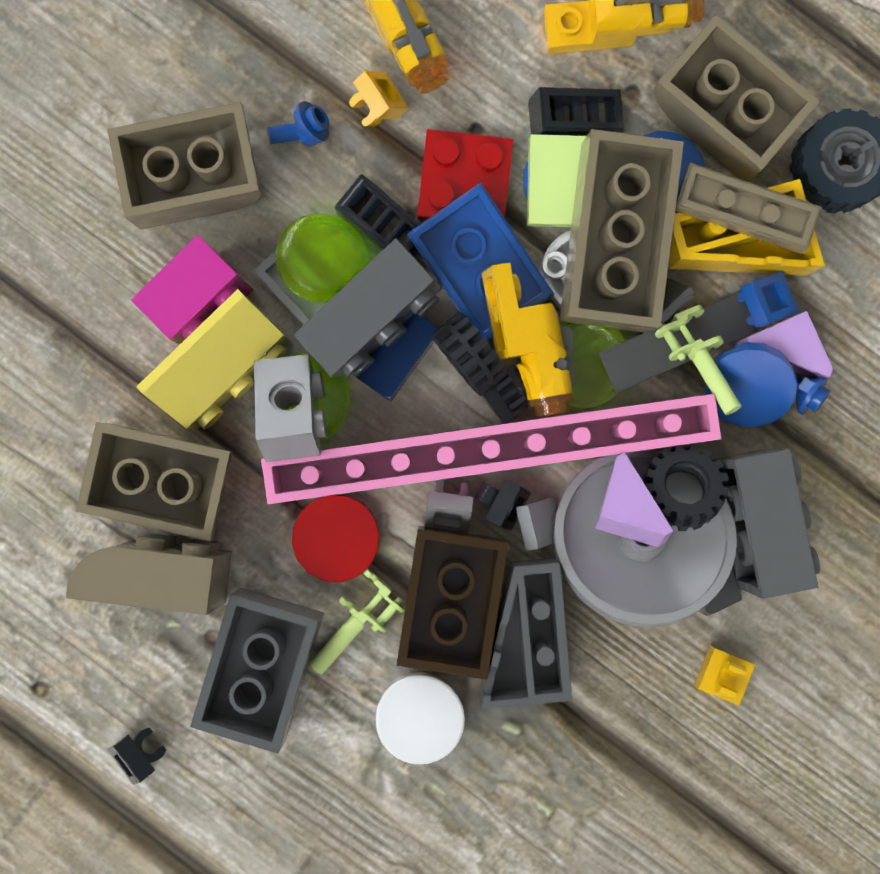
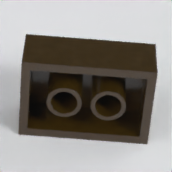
[396,526,508,680]

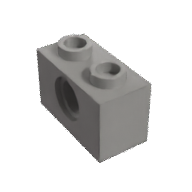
[254,354,327,462]

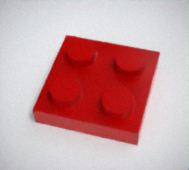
[417,129,514,220]

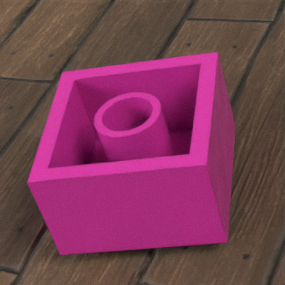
[131,234,254,344]

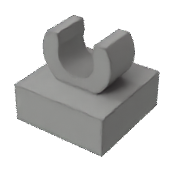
[424,479,473,533]

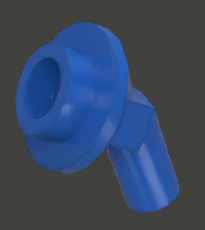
[267,101,329,147]
[795,377,831,415]

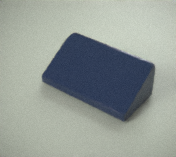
[356,314,439,402]

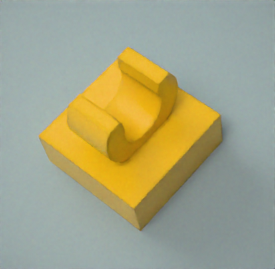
[349,71,410,126]
[694,645,755,706]

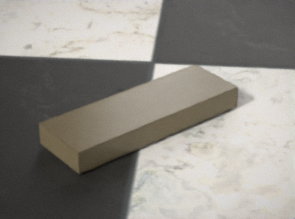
[675,162,822,254]

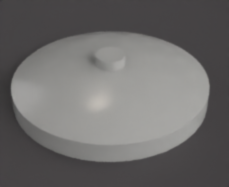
[553,449,737,627]

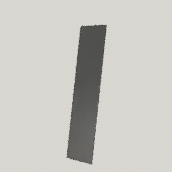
[598,292,757,393]

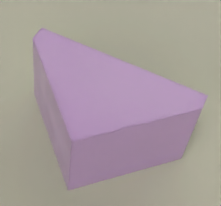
[735,311,833,379]
[595,452,673,547]

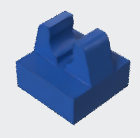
[737,271,799,328]

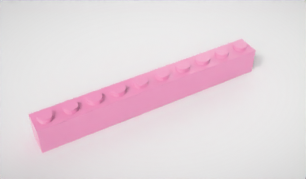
[261,394,721,504]

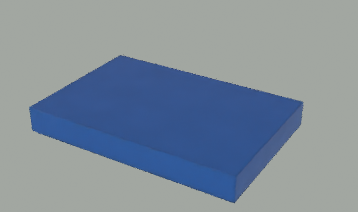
[407,182,555,340]

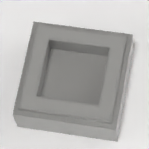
[516,497,557,550]

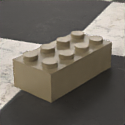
[559,129,684,333]

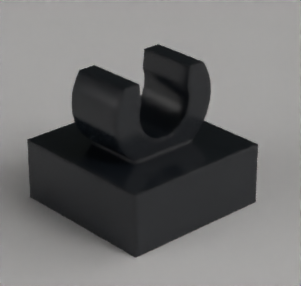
[482,364,540,424]
[475,479,531,531]
[107,728,166,785]

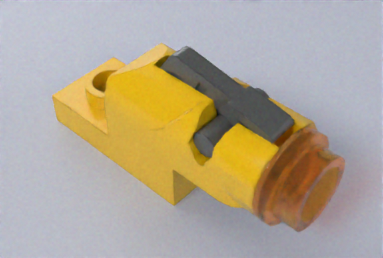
[363,0,450,94]
[543,0,704,54]
[481,263,575,417]

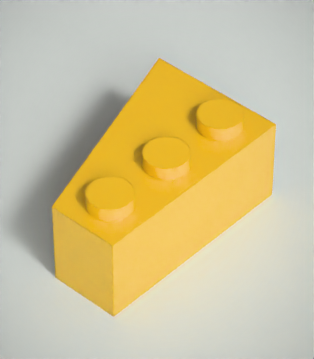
[668,179,825,276]

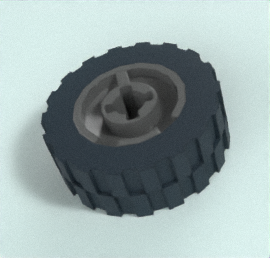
[790,108,880,214]

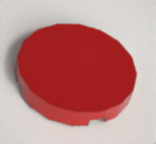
[292,495,379,583]

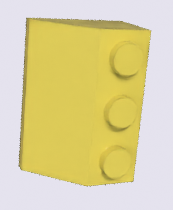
[136,289,290,430]

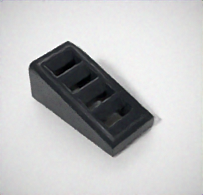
[528,87,624,136]
[335,174,421,257]

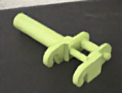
[655,305,742,415]
[309,568,405,675]

